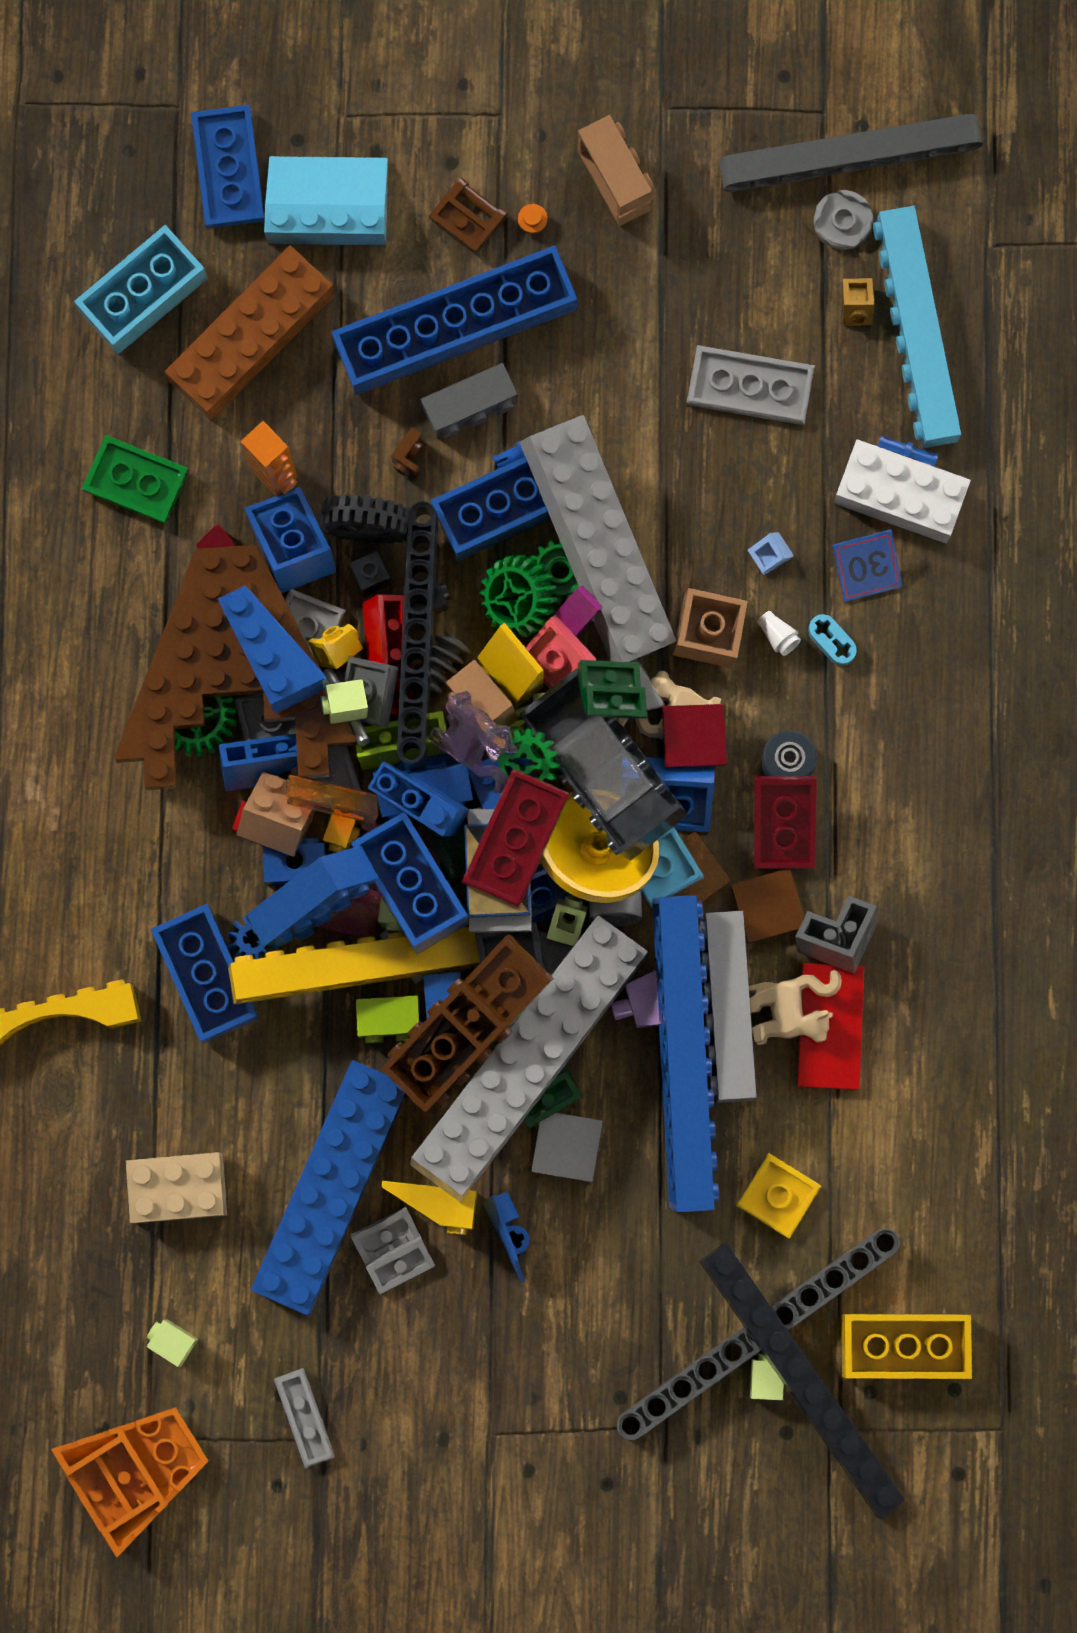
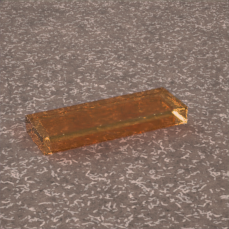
[286,775,378,824]

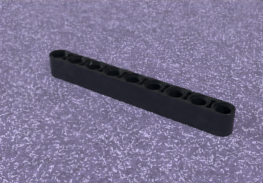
[397,501,438,771]

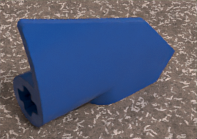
[483,1192,530,1283]

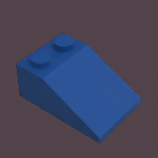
[244,487,336,593]

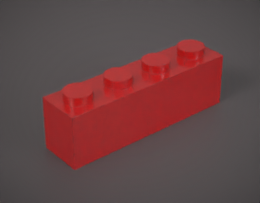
[363,594,413,722]

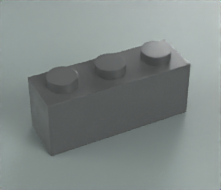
[421,363,518,439]

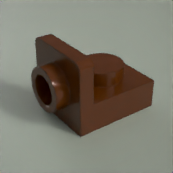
[391,427,424,479]

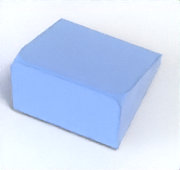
[748,532,794,575]

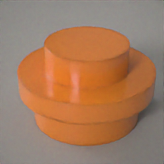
[518,204,547,234]

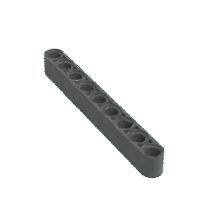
[718,114,983,192]

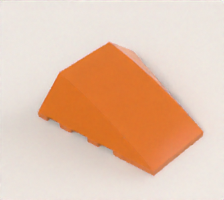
[51,1407,208,1558]

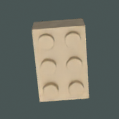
[126,1152,227,1224]

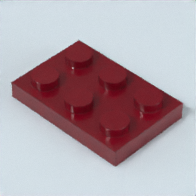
[754,776,817,868]

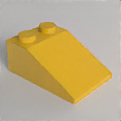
[477,623,544,709]
[382,1181,478,1235]

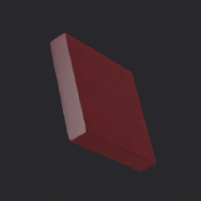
[661,704,727,768]

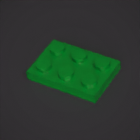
[81,435,189,525]

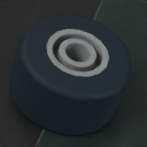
[761,730,817,776]

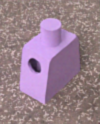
[611,970,661,1028]

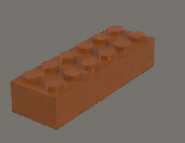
[164,245,335,421]

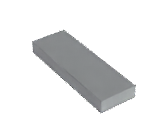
[274,1368,335,1468]

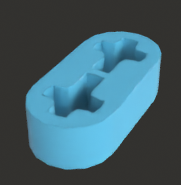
[808,614,857,666]

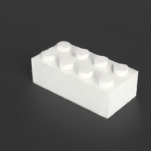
[833,439,971,544]

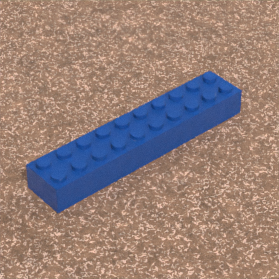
[652,895,719,1212]

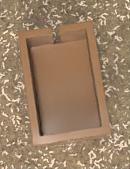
[578,115,654,227]

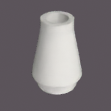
[757,611,801,656]

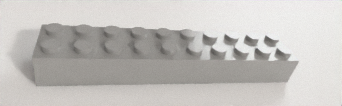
[410,915,648,1203]

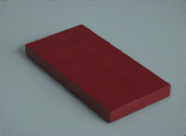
[462,769,570,908]

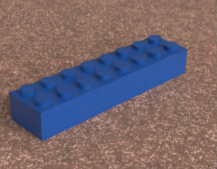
[331,245,577,396]
[251,1060,407,1315]

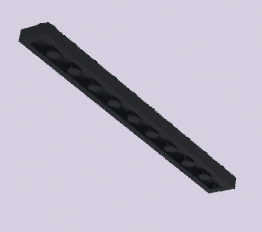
[699,1243,905,1519]

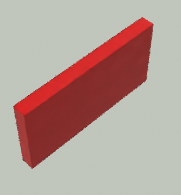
[797,963,864,1090]

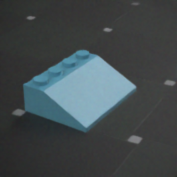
[264,156,388,245]

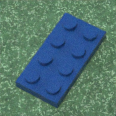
[191,104,265,229]

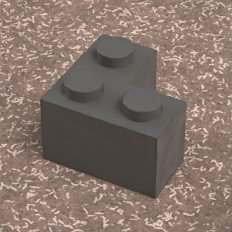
[795,896,878,973]

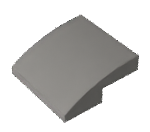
[350,1207,435,1294]

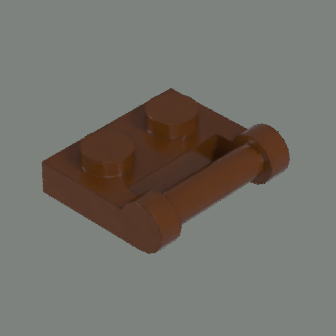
[429,178,509,254]

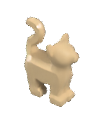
[618,671,721,740]
[749,970,842,1045]

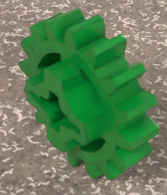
[492,729,560,784]

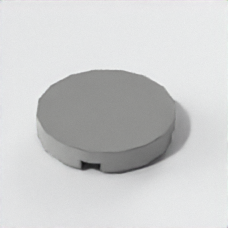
[813,190,873,250]

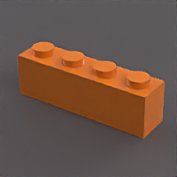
[240,421,298,496]

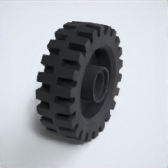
[319,494,410,544]

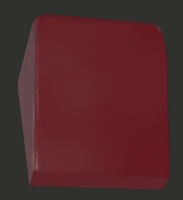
[196,523,236,549]

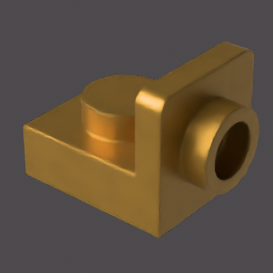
[842,278,874,326]

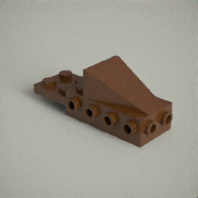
[381,934,554,1113]

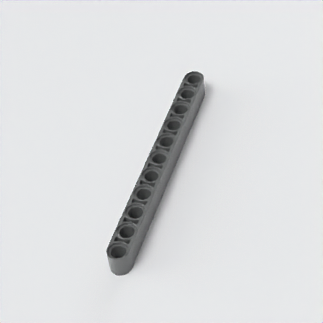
[617,1229,900,1440]

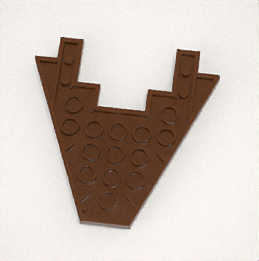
[115,545,357,790]

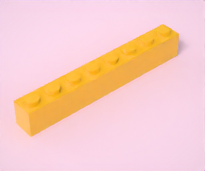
[228,926,480,1004]

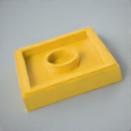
[736,1153,821,1239]

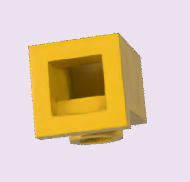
[307,624,363,669]
[323,806,366,853]

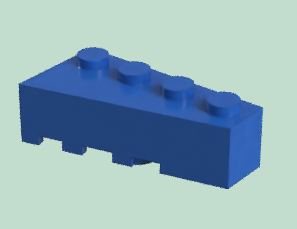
[218,585,329,714]

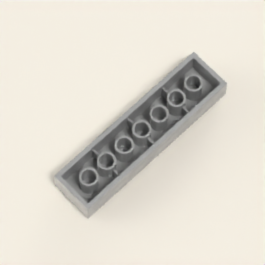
[520,415,676,662]

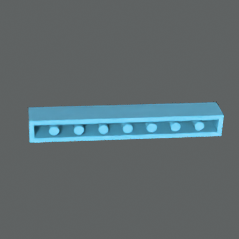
[873,206,961,448]

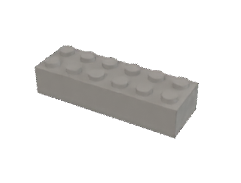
[698,911,756,1103]

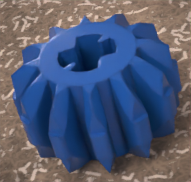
[228,915,279,959]

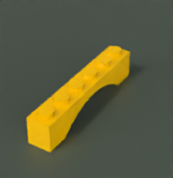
[0,980,142,1046]

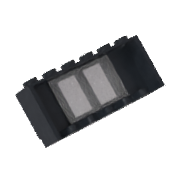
[519,668,688,861]

